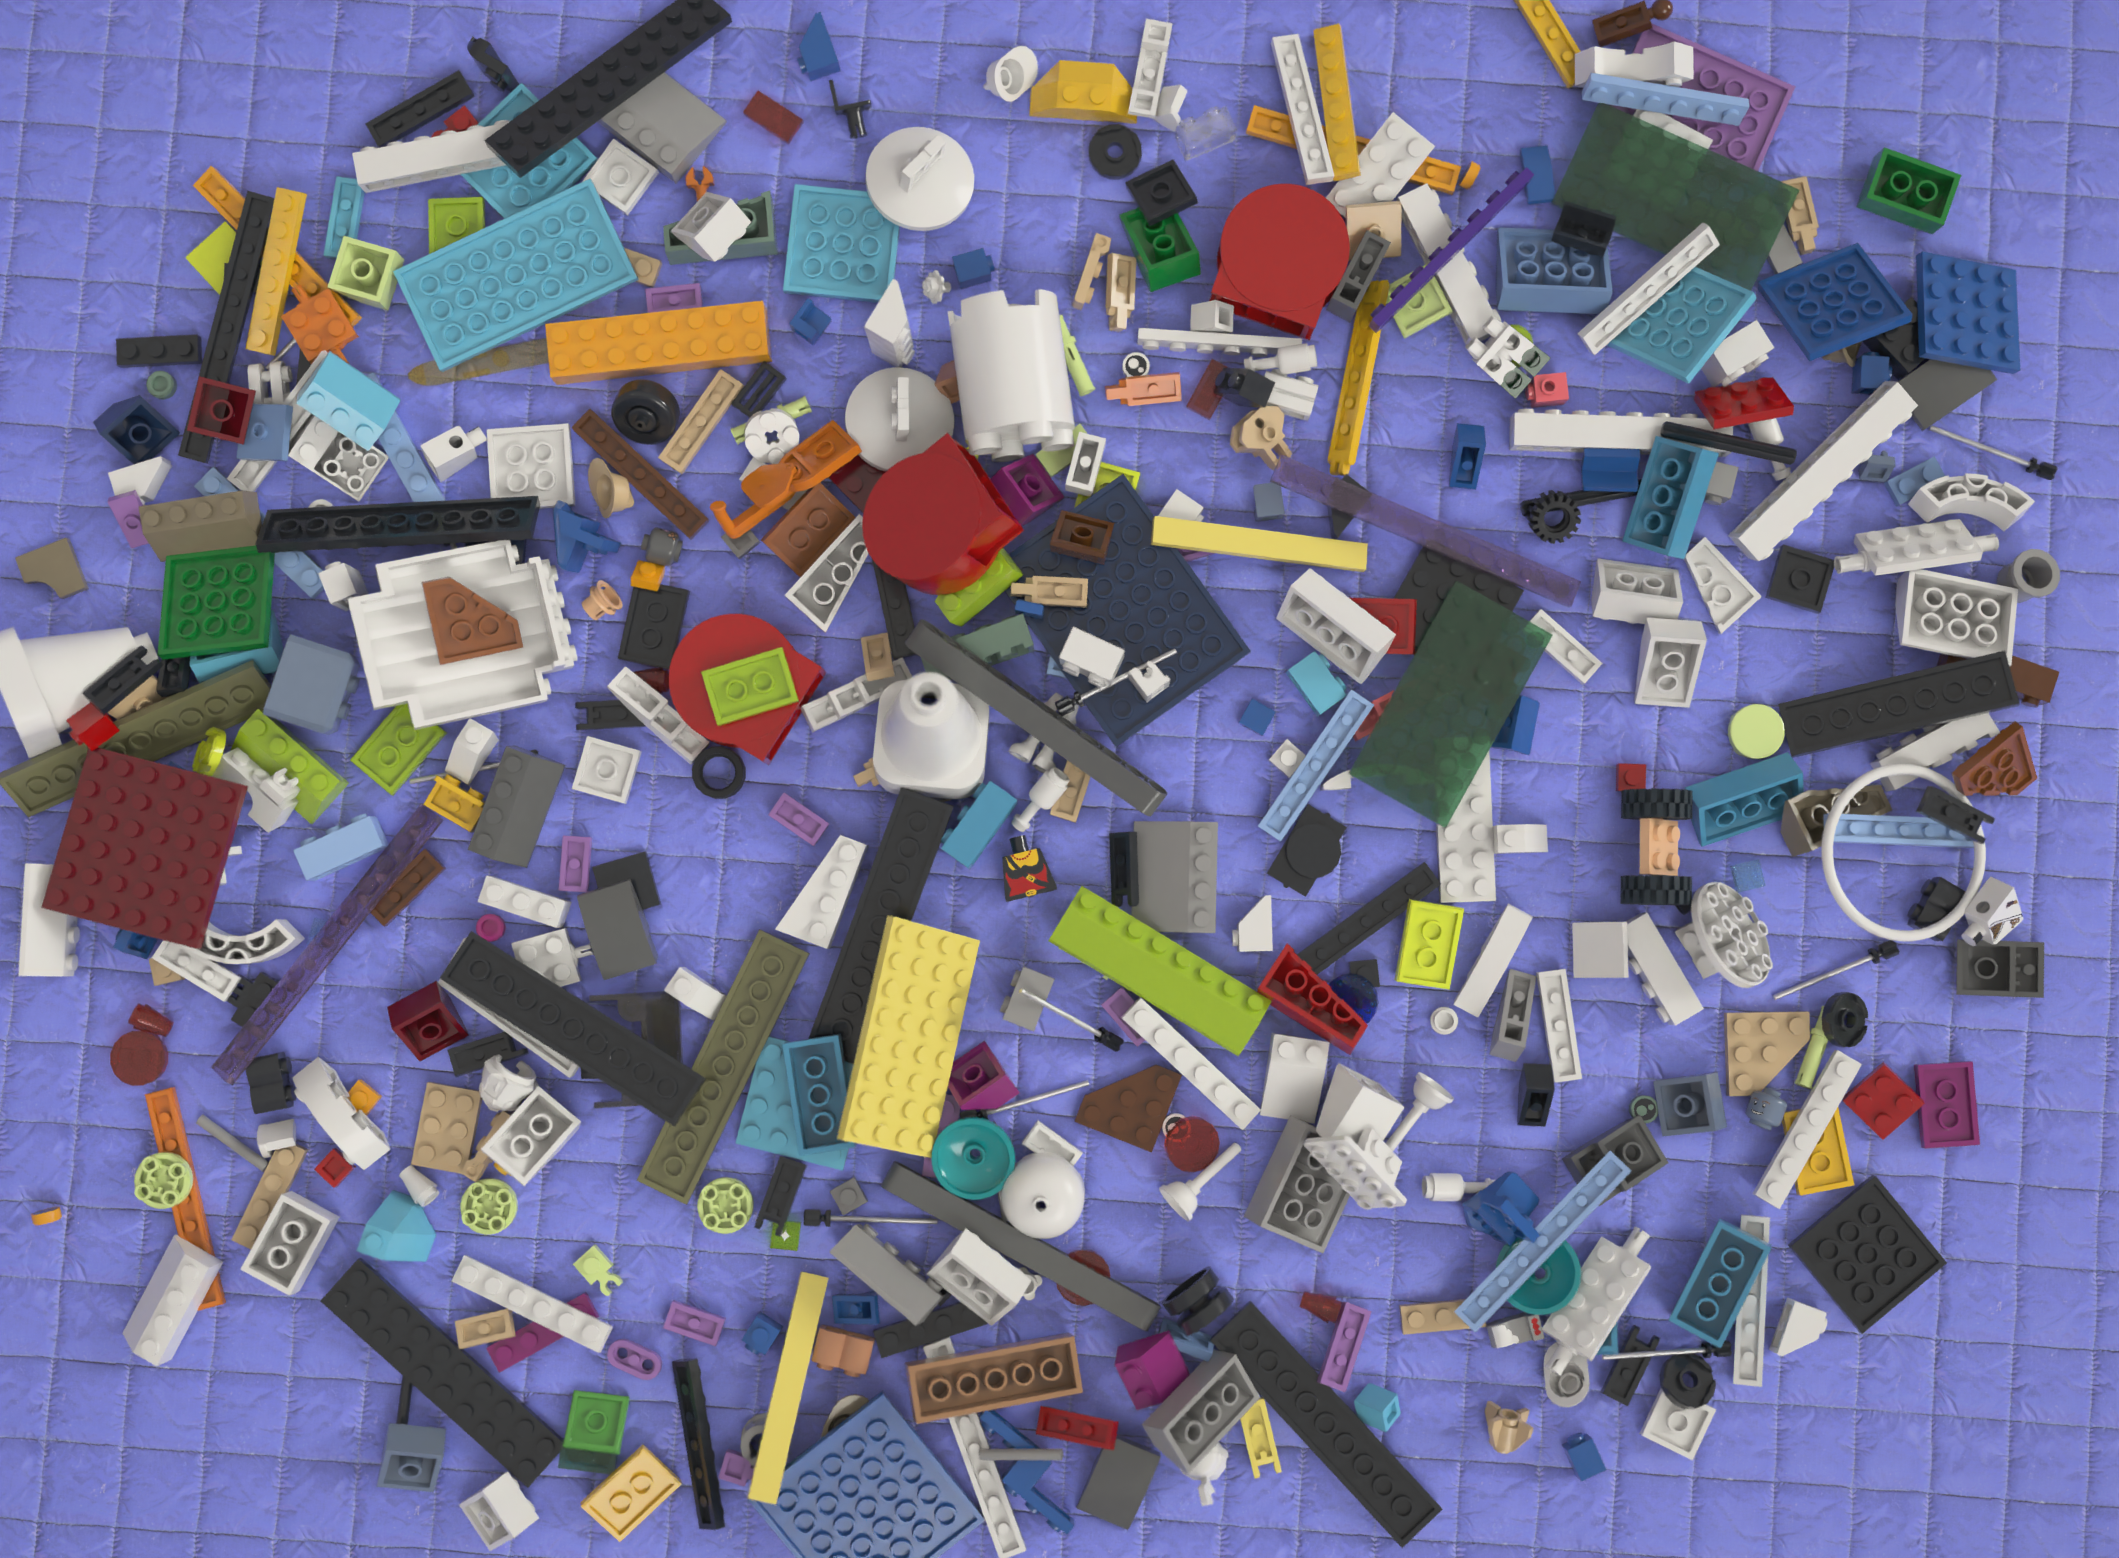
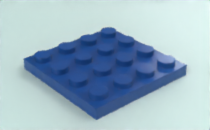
[1757,243,1912,361]
[1916,251,2021,374]

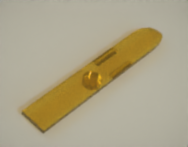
[408,338,549,386]

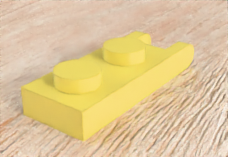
[1240,1397,1282,1479]

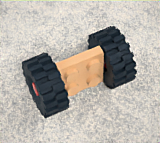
[1620,788,1692,905]

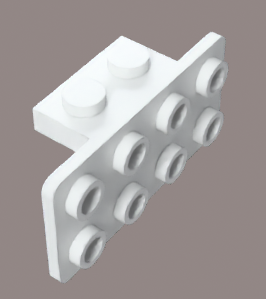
[1304,1129,1407,1210]

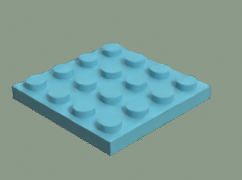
[460,83,598,219]
[783,184,900,303]
[1607,267,1757,384]
[736,1036,854,1171]

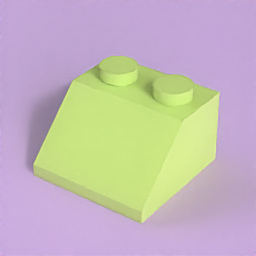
[327,236,404,311]

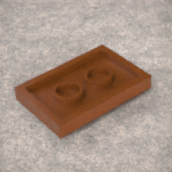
[761,483,856,578]

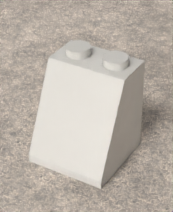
[1316,1063,1404,1144]

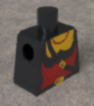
[1002,835,1057,902]

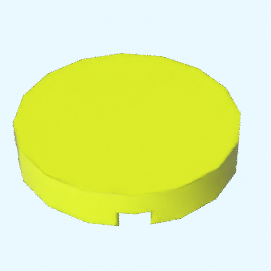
[192,727,226,777]

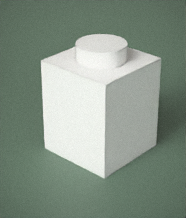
[1190,300,1234,334]

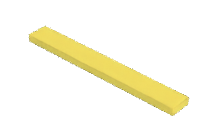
[1151,516,1368,572]
[747,1272,828,1504]

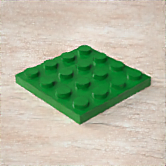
[157,545,275,659]

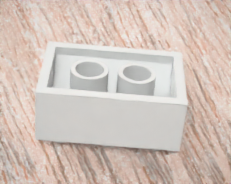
[1591,558,1683,624]
[926,1229,1032,1326]

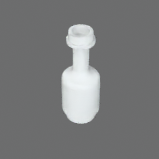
[1244,343,1317,375]
[1748,418,1791,481]
[1011,767,1070,832]
[1422,1173,1495,1202]

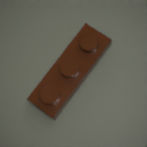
[365,849,446,926]

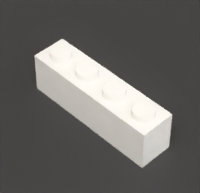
[1626,913,1704,1026]

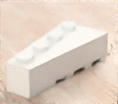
[785,514,869,633]
[1870,713,2000,792]
[775,835,868,949]

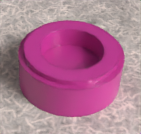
[476,914,506,942]

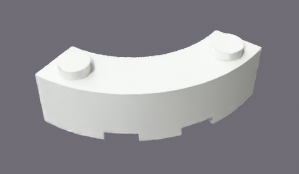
[1575,41,1693,88]
[1908,473,2035,531]
[183,919,305,964]
[292,1057,390,1170]

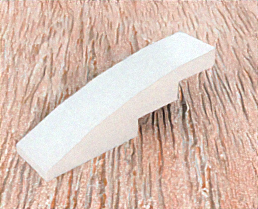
[800,657,912,733]
[607,666,709,765]
[1454,903,1533,1017]

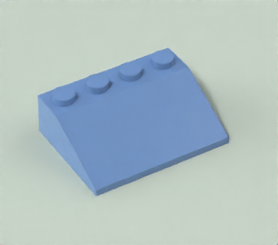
[1496,227,1613,314]

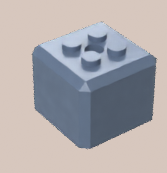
[263,634,360,735]

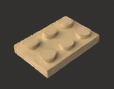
[411,1082,482,1174]

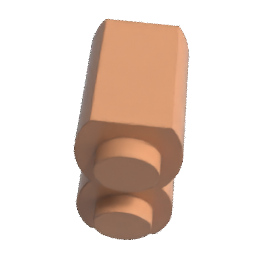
[811,1325,875,1377]

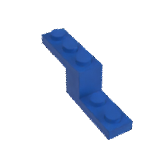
[980,1409,1074,1535]

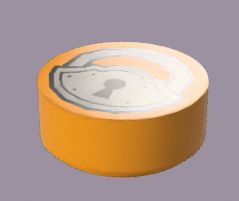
[1459,161,1481,190]
[31,1207,62,1225]

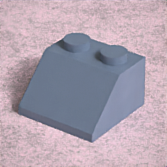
[1653,1072,1727,1136]
[377,1423,446,1492]

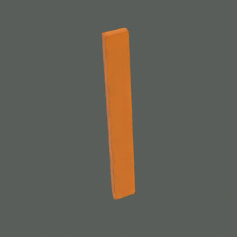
[145,1087,226,1311]

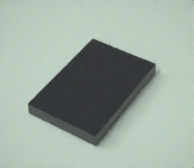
[618,584,690,670]

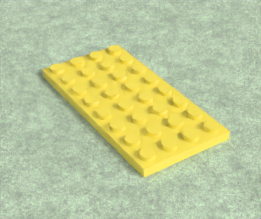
[837,916,980,1158]

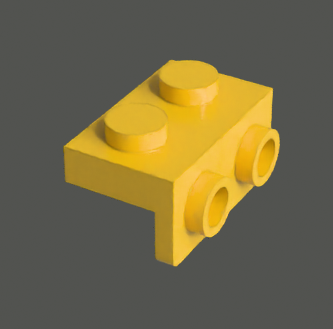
[423,774,485,832]

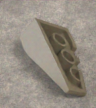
[1780,785,1892,857]

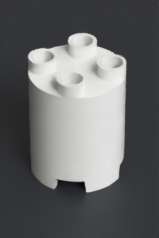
[948,289,1075,462]

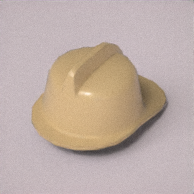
[588,458,634,518]

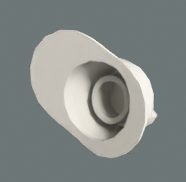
[983,46,1038,102]
[1544,1342,1590,1407]

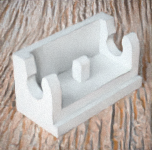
[1129,661,1170,702]

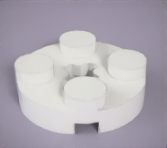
[745,408,799,464]

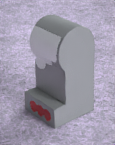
[1486,1312,1545,1348]

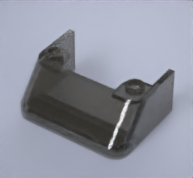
[589,991,683,1108]

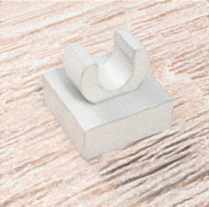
[259,768,301,806]

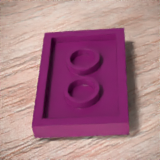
[1914,1061,1980,1149]

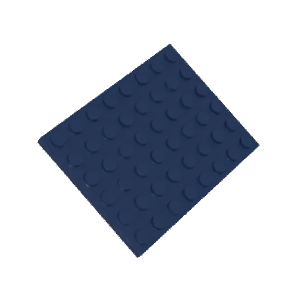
[1005,474,1251,747]

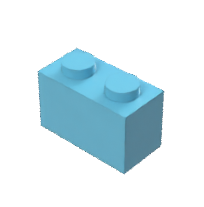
[1286,651,1347,717]

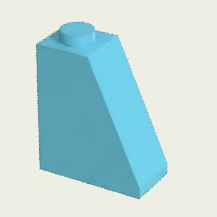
[357,1190,436,1262]

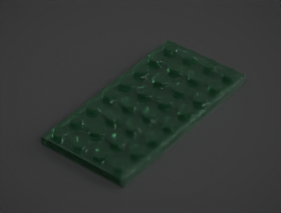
[1551,103,1800,291]
[1348,581,1553,828]

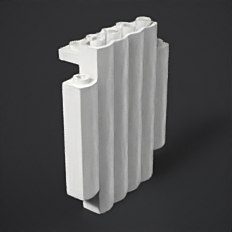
[348,540,577,730]

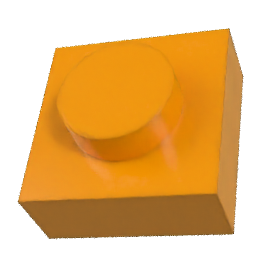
[631,560,665,591]
[347,1079,382,1116]

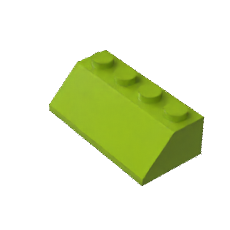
[230,709,349,824]

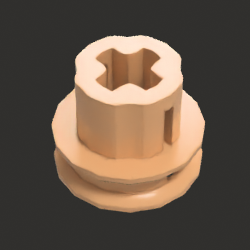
[582,580,623,620]

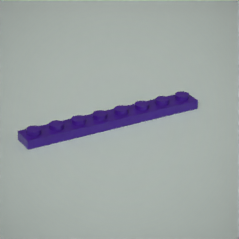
[1369,167,1534,333]

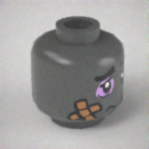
[641,527,683,566]

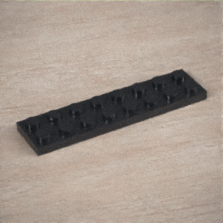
[1778,651,2020,758]

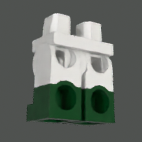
[1465,316,1550,399]

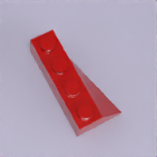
[1257,943,1368,1055]

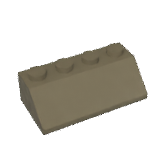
[139,491,262,562]

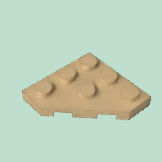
[1724,1011,1810,1096]

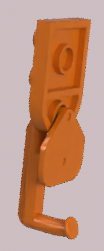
[710,420,862,539]

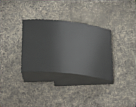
[1898,359,1997,431]
[577,878,658,980]
[1956,939,2044,998]
[1562,1115,1668,1206]
[1076,1435,1161,1530]

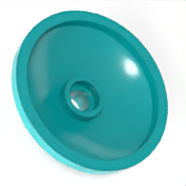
[931,1117,1015,1200]
[1496,1237,1581,1315]

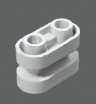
[248,361,293,405]

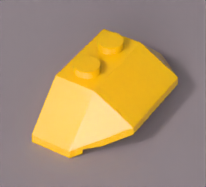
[1029,60,1137,124]

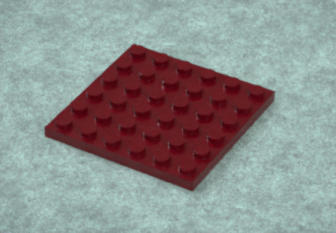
[41,747,248,949]

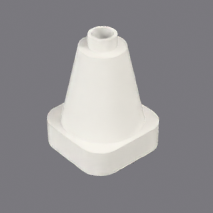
[0,627,159,759]
[873,672,989,799]

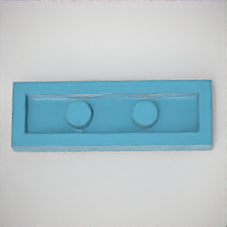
[324,176,365,260]

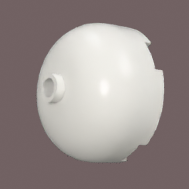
[1001,1152,1085,1239]

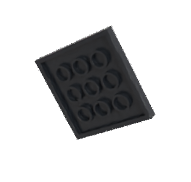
[1393,537,1524,676]
[1788,1175,1947,1334]

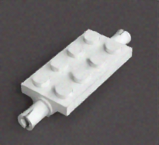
[1834,519,1999,576]
[1542,1227,1651,1376]

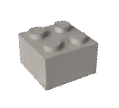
[1000,966,1055,1031]

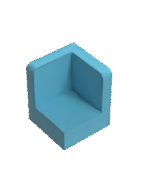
[1354,1383,1401,1432]

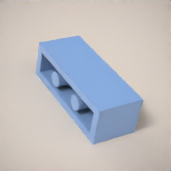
[293,814,390,881]

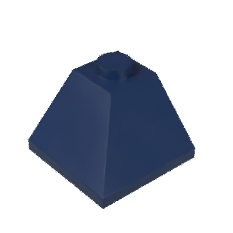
[93,395,180,464]

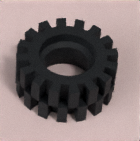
[1527,490,1581,544]

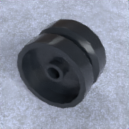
[1162,1266,1234,1336]

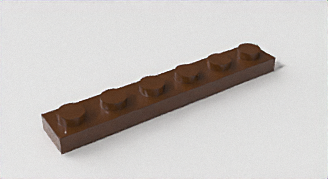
[571,408,710,540]

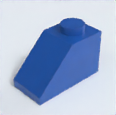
[797,12,841,82]
[1449,423,1486,489]

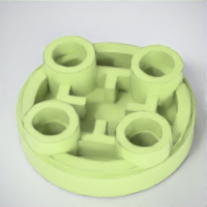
[1728,704,1785,759]
[134,1152,193,1209]
[697,1177,754,1234]
[460,1178,518,1235]

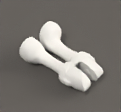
[1008,693,1079,774]

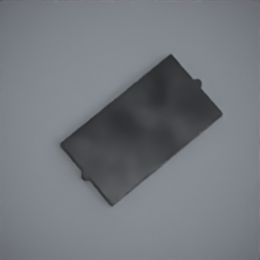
[1266,804,1347,897]

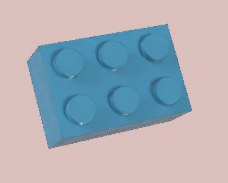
[941,781,1018,869]

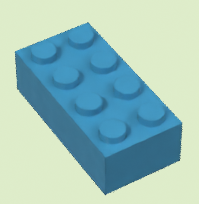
[782,1034,857,1156]
[1668,1218,1772,1348]

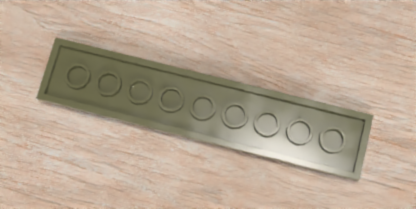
[0,660,271,817]
[637,929,810,1205]

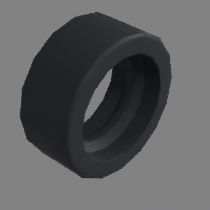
[692,746,746,799]

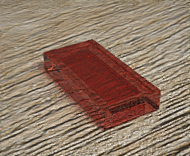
[743,90,804,144]
[1186,359,1229,420]

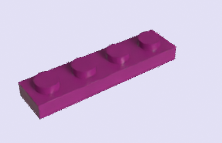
[486,1292,599,1373]

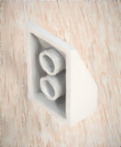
[1634,618,1707,708]
[1260,1033,1330,1124]
[481,1086,581,1186]

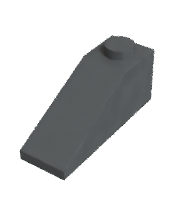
[1326,230,1391,322]

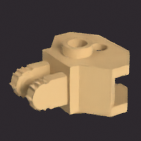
[1230,406,1292,471]

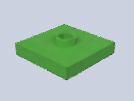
[563,1390,630,1455]

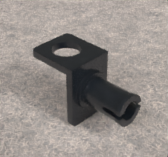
[829,79,872,139]

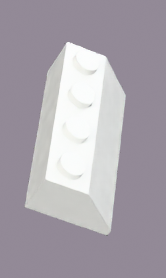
[864,279,915,367]
[1276,568,1396,684]
[18,863,80,976]
[123,1235,223,1366]

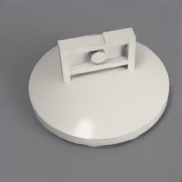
[866,127,974,231]
[845,367,954,472]
[1675,882,1773,988]

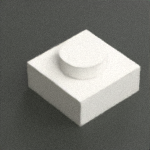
[1268,739,1306,778]

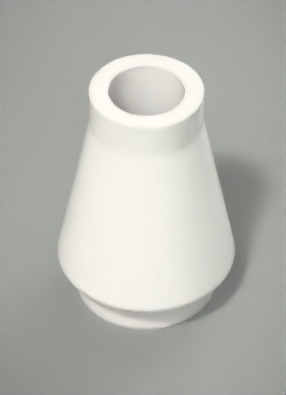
[399,1165,439,1207]

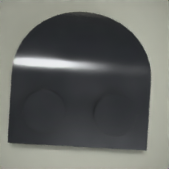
[467,36,519,92]

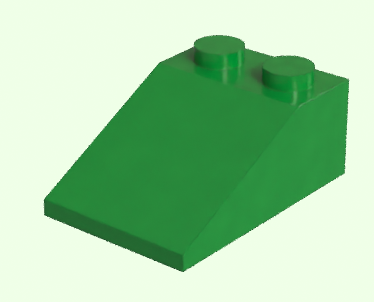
[1119,208,1201,292]

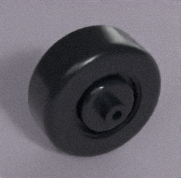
[611,380,680,445]

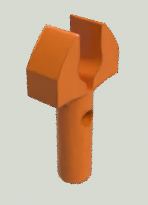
[685,166,715,202]

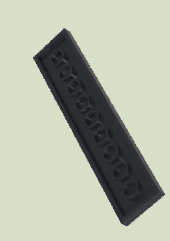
[485,0,732,178]
[255,496,540,553]
[808,787,954,1064]
[440,931,706,1127]
[320,1258,564,1488]
[1210,1301,1443,1548]

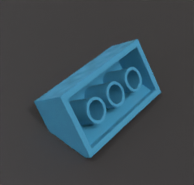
[1622,436,1719,559]
[1685,752,1804,847]

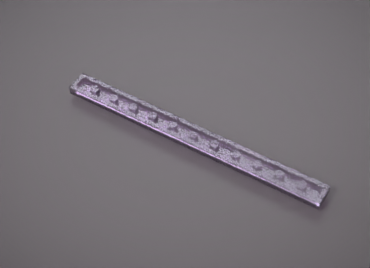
[1270,455,1581,607]
[211,803,444,1085]

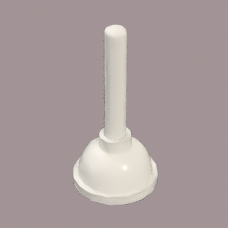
[1386,1072,1454,1151]
[1159,1143,1241,1221]

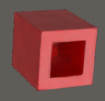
[66,703,120,751]

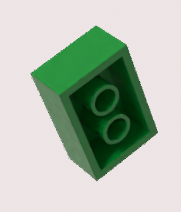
[1856,147,1961,235]

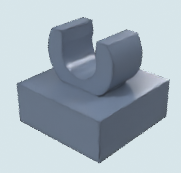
[1858,451,1895,482]

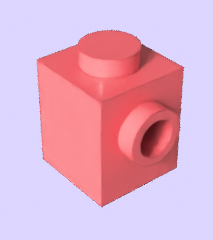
[1525,372,1569,408]

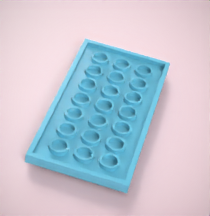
[393,178,639,372]

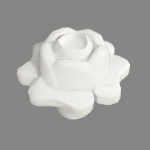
[922,270,951,304]

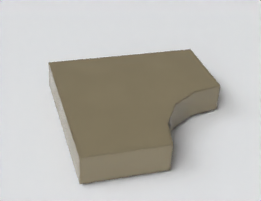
[15,538,89,599]

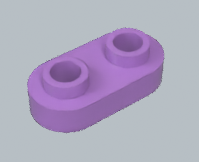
[607,1339,662,1380]

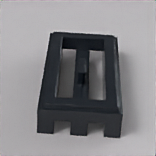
[731,361,786,418]

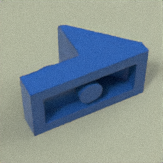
[832,1291,880,1325]

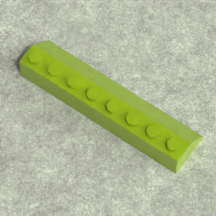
[1048,886,1271,1056]

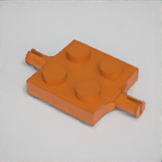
[281,285,359,364]

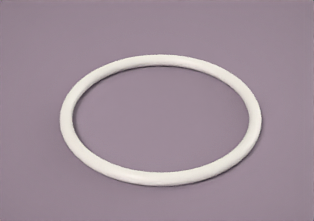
[1821,764,1986,942]

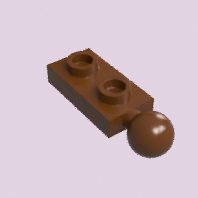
[1592,0,1673,47]

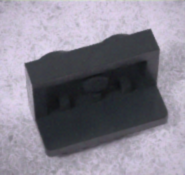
[1551,202,1617,257]

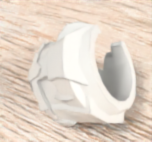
[479,1054,539,1112]

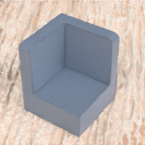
[1253,482,1285,522]

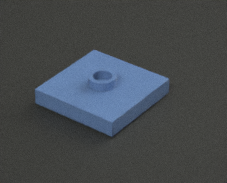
[236,404,293,461]

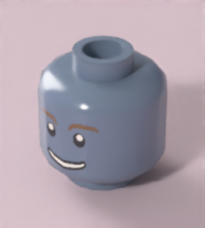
[1745,1087,1787,1131]

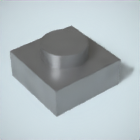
[721,530,760,560]
[830,1177,868,1216]

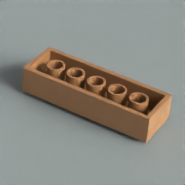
[905,1332,1083,1424]

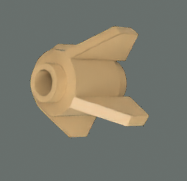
[1485,1401,1533,1454]

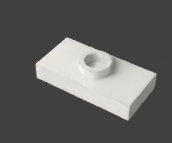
[1021,1120,1083,1166]

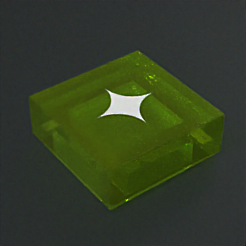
[770,1221,801,1251]

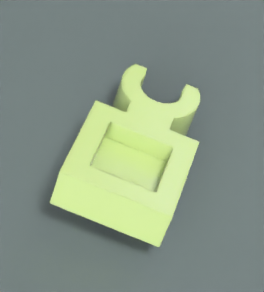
[573,1244,623,1296]

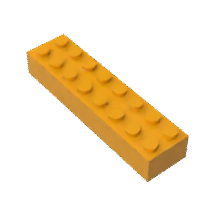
[545,301,772,385]

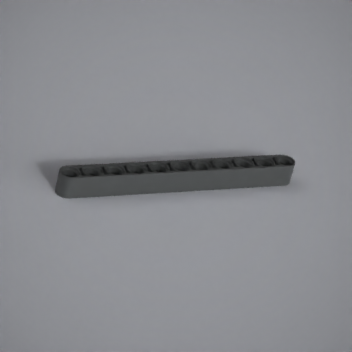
[905,619,1168,816]
[881,1161,1161,1332]

